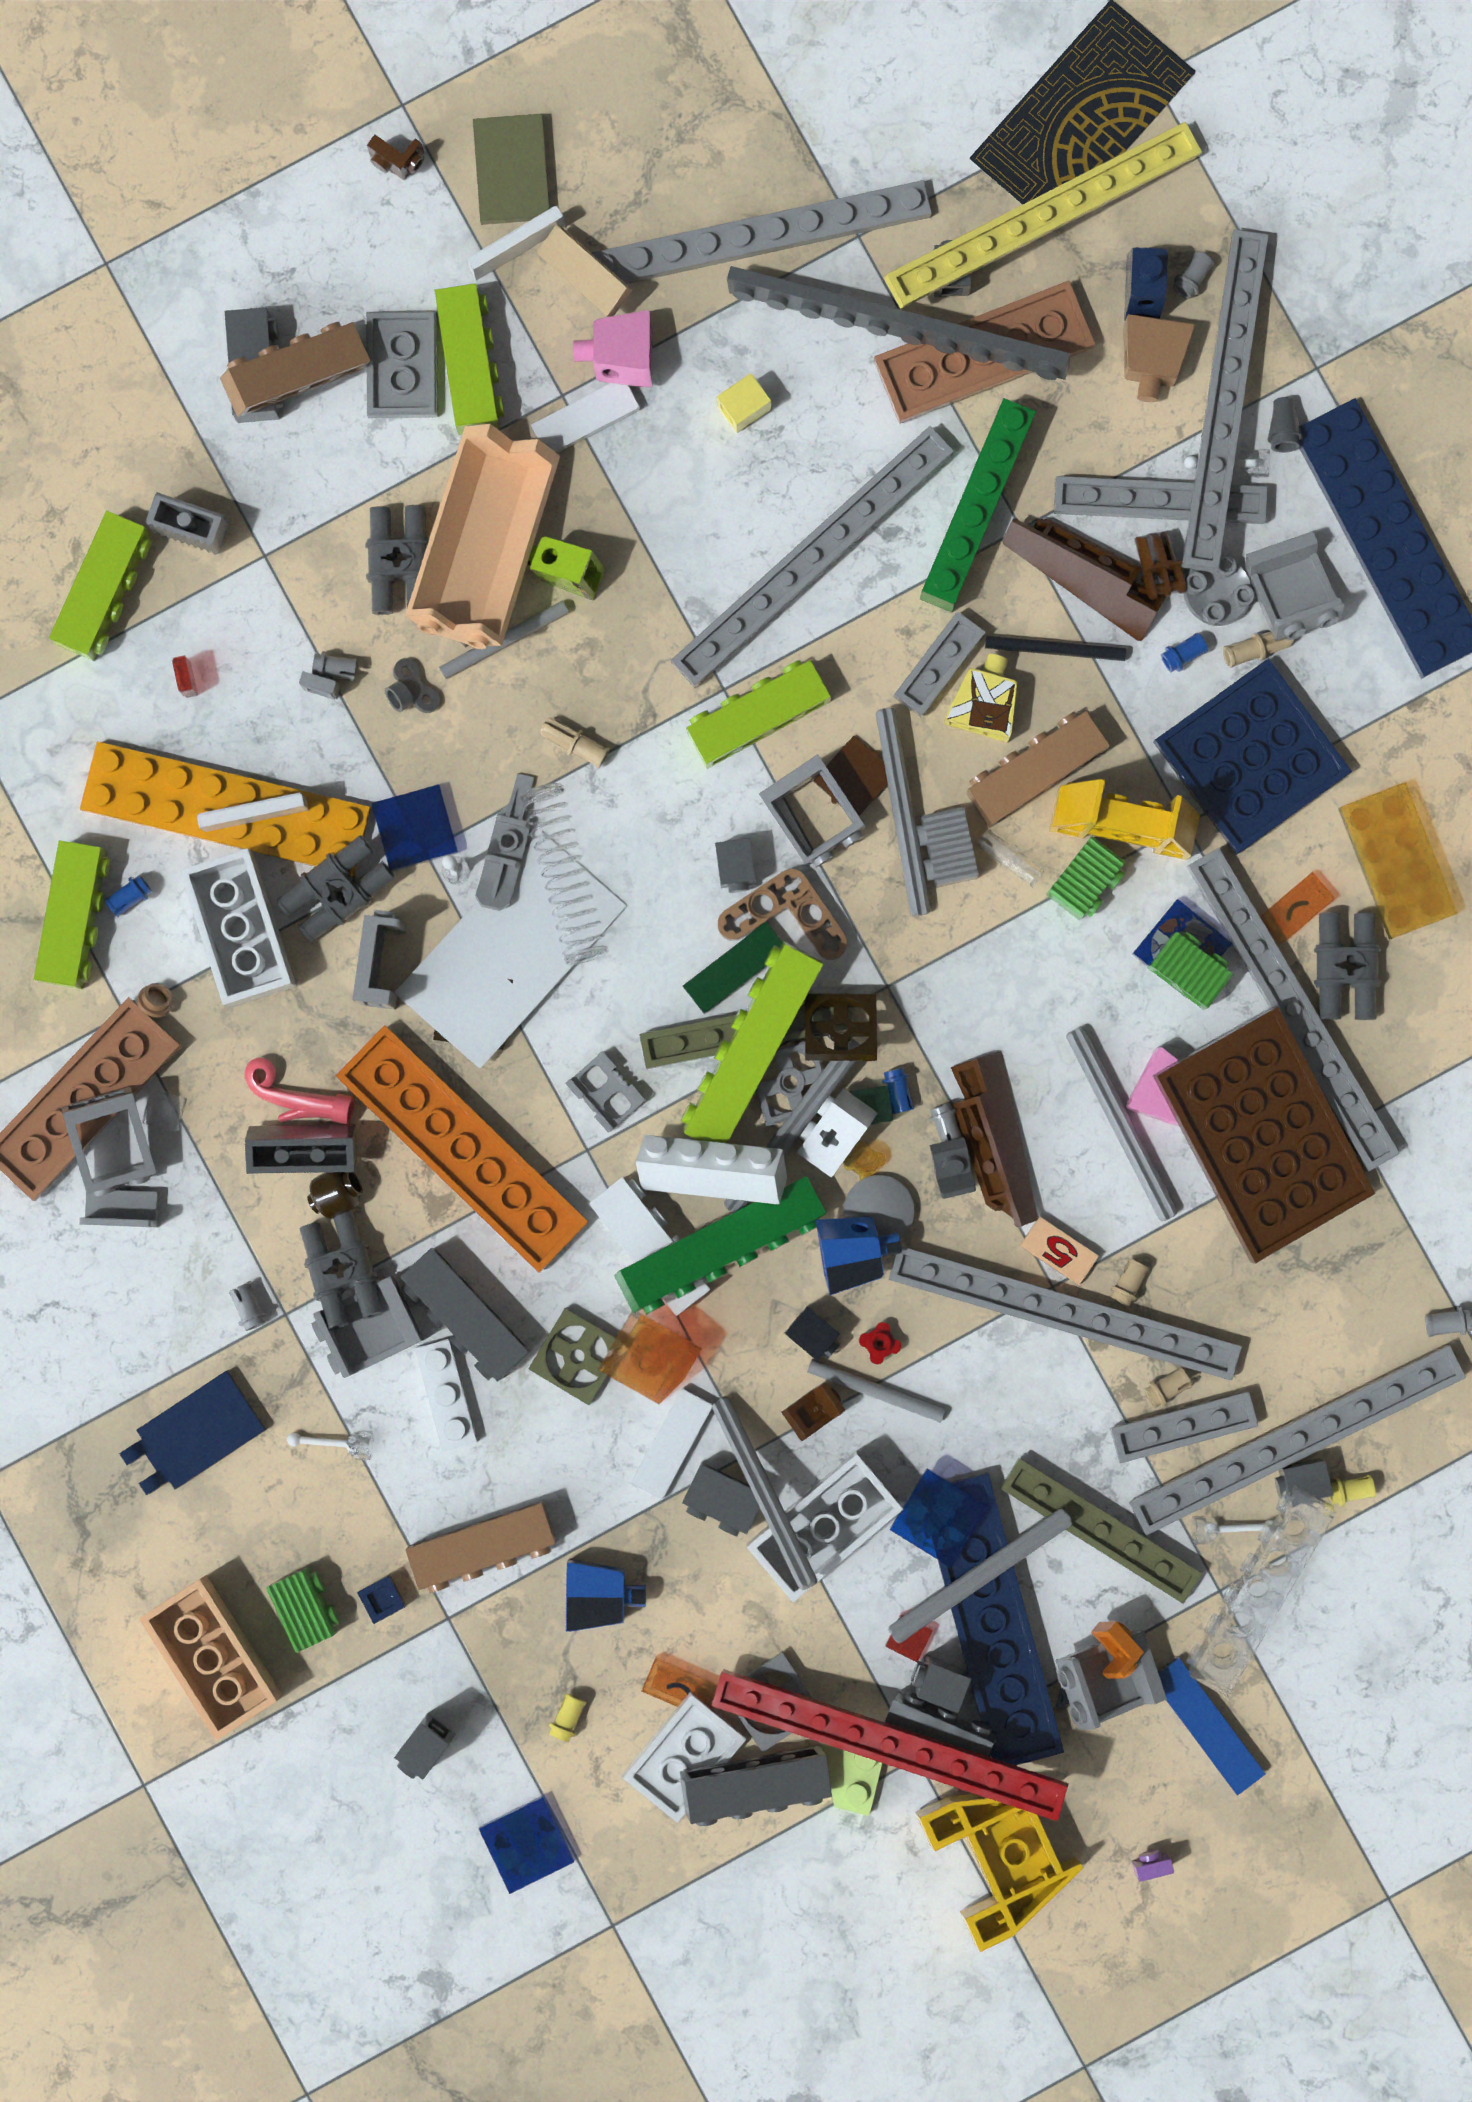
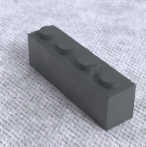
[400,1248,531,1382]
[680,1745,832,1826]

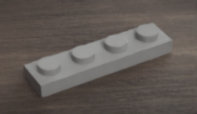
[1110,1391,1258,1463]

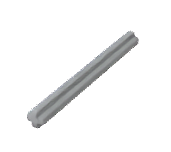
[876,708,930,916]
[1066,1027,1177,1221]
[724,1039,861,1213]
[712,1397,817,1590]
[888,1508,1073,1643]

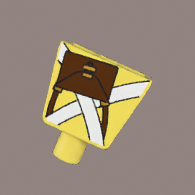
[944,654,1017,743]

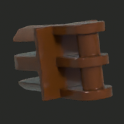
[1134,531,1186,600]

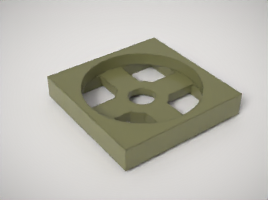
[528,1308,626,1405]

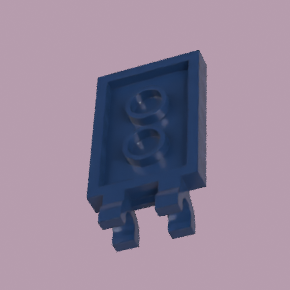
[119,1370,266,1495]

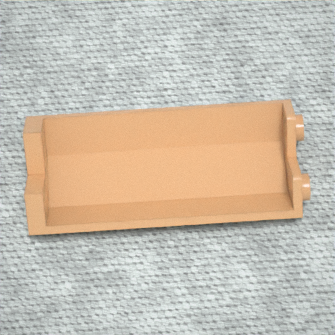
[405,424,560,650]

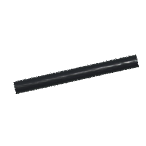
[985,635,1126,661]

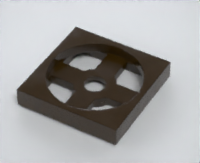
[805,993,877,1061]

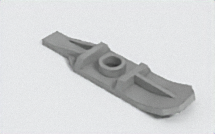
[475,773,535,911]

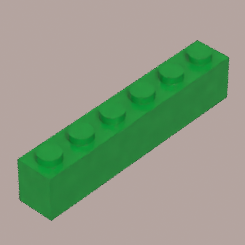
[920,398,1036,613]
[614,1176,827,1315]

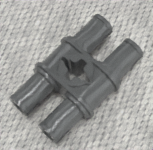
[365,505,429,615]
[277,835,395,942]
[1314,912,1381,1020]
[299,1211,383,1330]

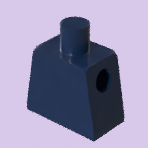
[1124,247,1168,321]

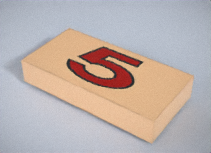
[1019,1216,1099,1285]

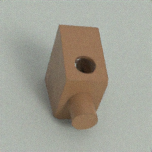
[1123,314,1194,402]

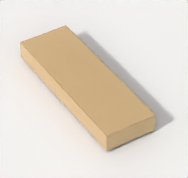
[537,225,633,317]

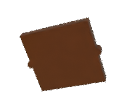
[813,736,888,816]

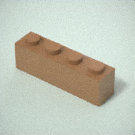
[220,322,371,417]
[966,711,1110,828]
[405,1500,557,1593]

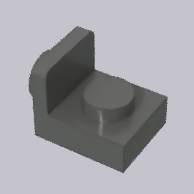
[930,1137,976,1199]

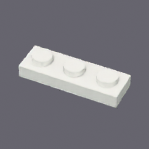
[415,1339,478,1452]

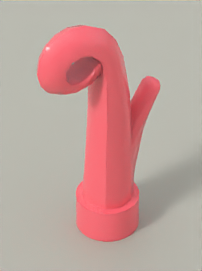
[244,1058,355,1125]

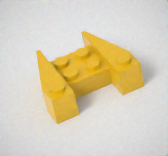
[1049,779,1200,860]
[915,1794,1083,1952]

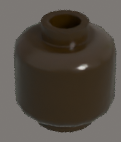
[307,1172,363,1219]

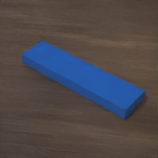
[1158,1657,1266,1796]

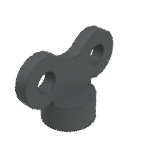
[385,658,440,713]

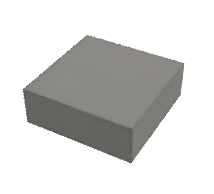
[299,671,341,700]

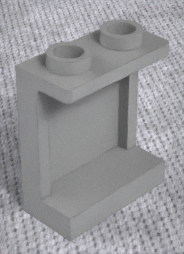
[1245,531,1345,641]
[352,910,407,1010]
[311,1276,424,1378]
[1055,1630,1167,1730]

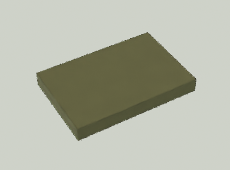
[473,113,550,225]

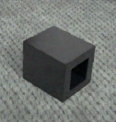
[784,1306,841,1361]

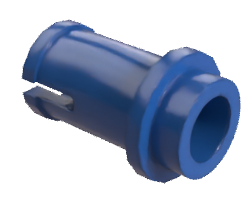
[1161,633,1208,672]
[104,875,152,917]
[882,1068,915,1114]

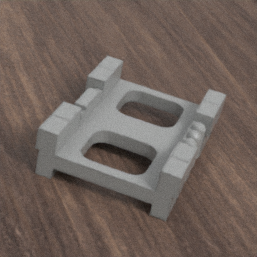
[565,1051,646,1133]

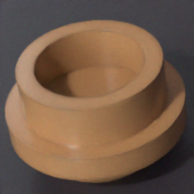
[137,983,173,1018]

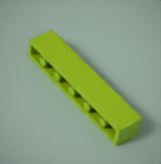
[681,941,823,1143]

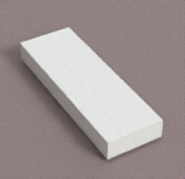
[467,206,565,281]
[531,383,640,453]
[197,792,309,832]
[631,1388,713,1500]

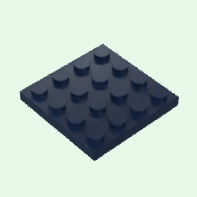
[1153,658,1352,855]

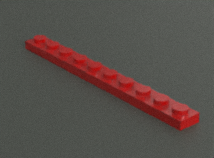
[712,1669,1069,1821]

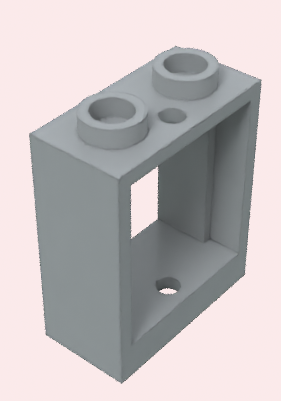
[759,754,866,868]
[61,1087,156,1196]

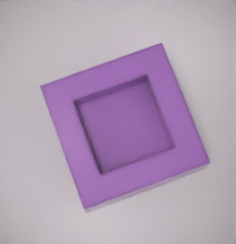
[1132,1850,1174,1882]

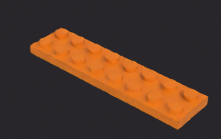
[335,1025,589,1273]

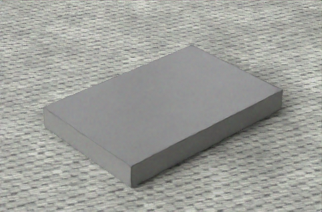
[366,311,438,418]

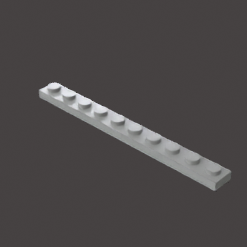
[591,180,931,284]
[1182,229,1268,573]
[671,426,954,688]
[1187,848,1400,1172]
[888,1246,1242,1381]
[1129,1345,1466,1535]

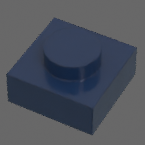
[357,1574,407,1624]

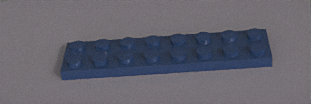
[1299,398,1472,679]
[920,1472,1064,1766]

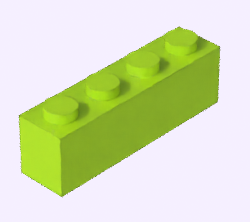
[434,283,505,435]
[48,510,152,661]
[686,660,831,769]
[33,840,111,989]

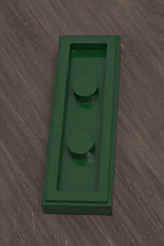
[682,921,783,1014]

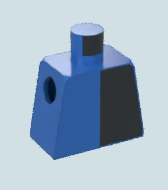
[815,1217,902,1295]
[566,1559,646,1632]

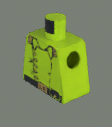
[527,536,606,601]

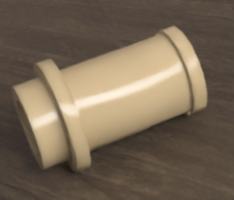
[1111,1259,1149,1307]
[1144,1367,1192,1408]

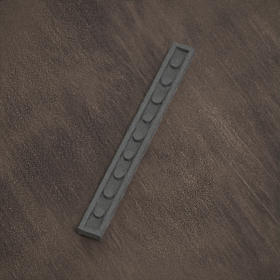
[727,266,1070,380]

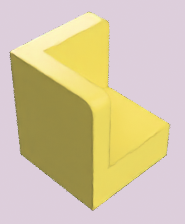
[716,374,771,433]

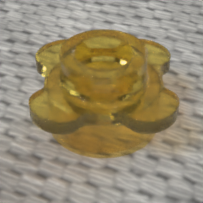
[843,1140,886,1181]

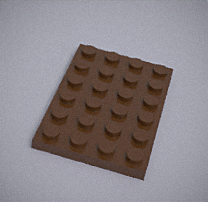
[1152,1007,1375,1264]

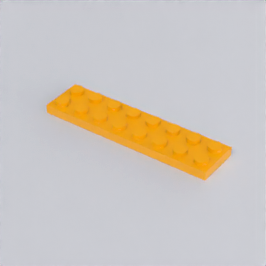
[80,741,371,876]

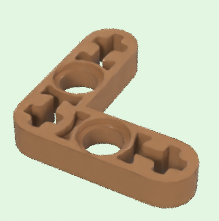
[718,869,847,960]

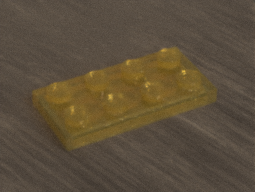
[1338,782,1458,940]

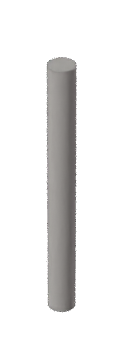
[439,600,569,679]
[807,1359,945,1423]

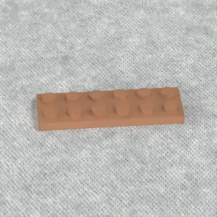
[874,280,1095,424]
[0,997,182,1201]

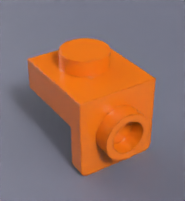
[1091,1621,1144,1679]

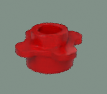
[859,1322,901,1365]

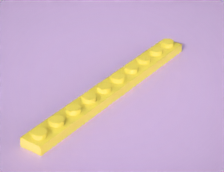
[884,121,1202,309]

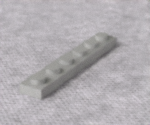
[1054,476,1267,524]

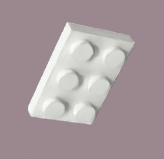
[622,1692,746,1823]

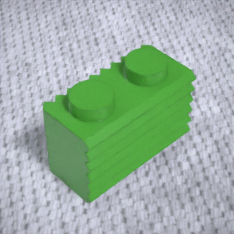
[1046,836,1125,920]
[1147,931,1233,1010]
[266,1567,341,1653]

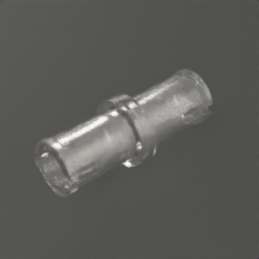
[975,828,1046,888]

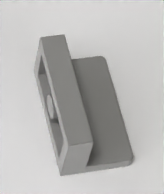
[79,1190,160,1228]

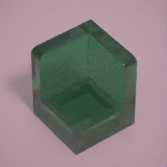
[848,1085,893,1125]

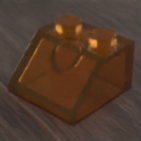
[598,1311,702,1404]

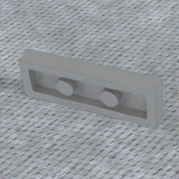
[893,611,985,718]

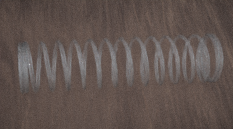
[520,783,609,965]

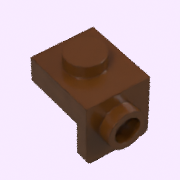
[367,134,424,180]
[781,1382,845,1441]

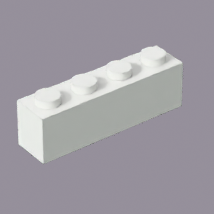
[636,1135,787,1204]
[588,1177,710,1316]

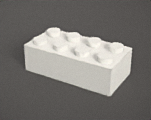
[180,848,297,1008]
[747,1451,903,1603]

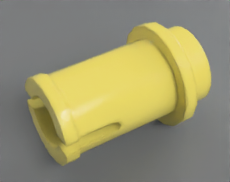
[1329,1475,1376,1507]
[548,1693,587,1742]

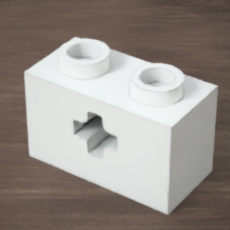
[797,1088,878,1178]

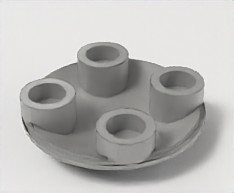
[1183,555,1254,626]
[844,1175,915,1239]

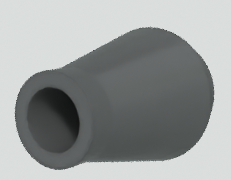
[1267,397,1303,453]

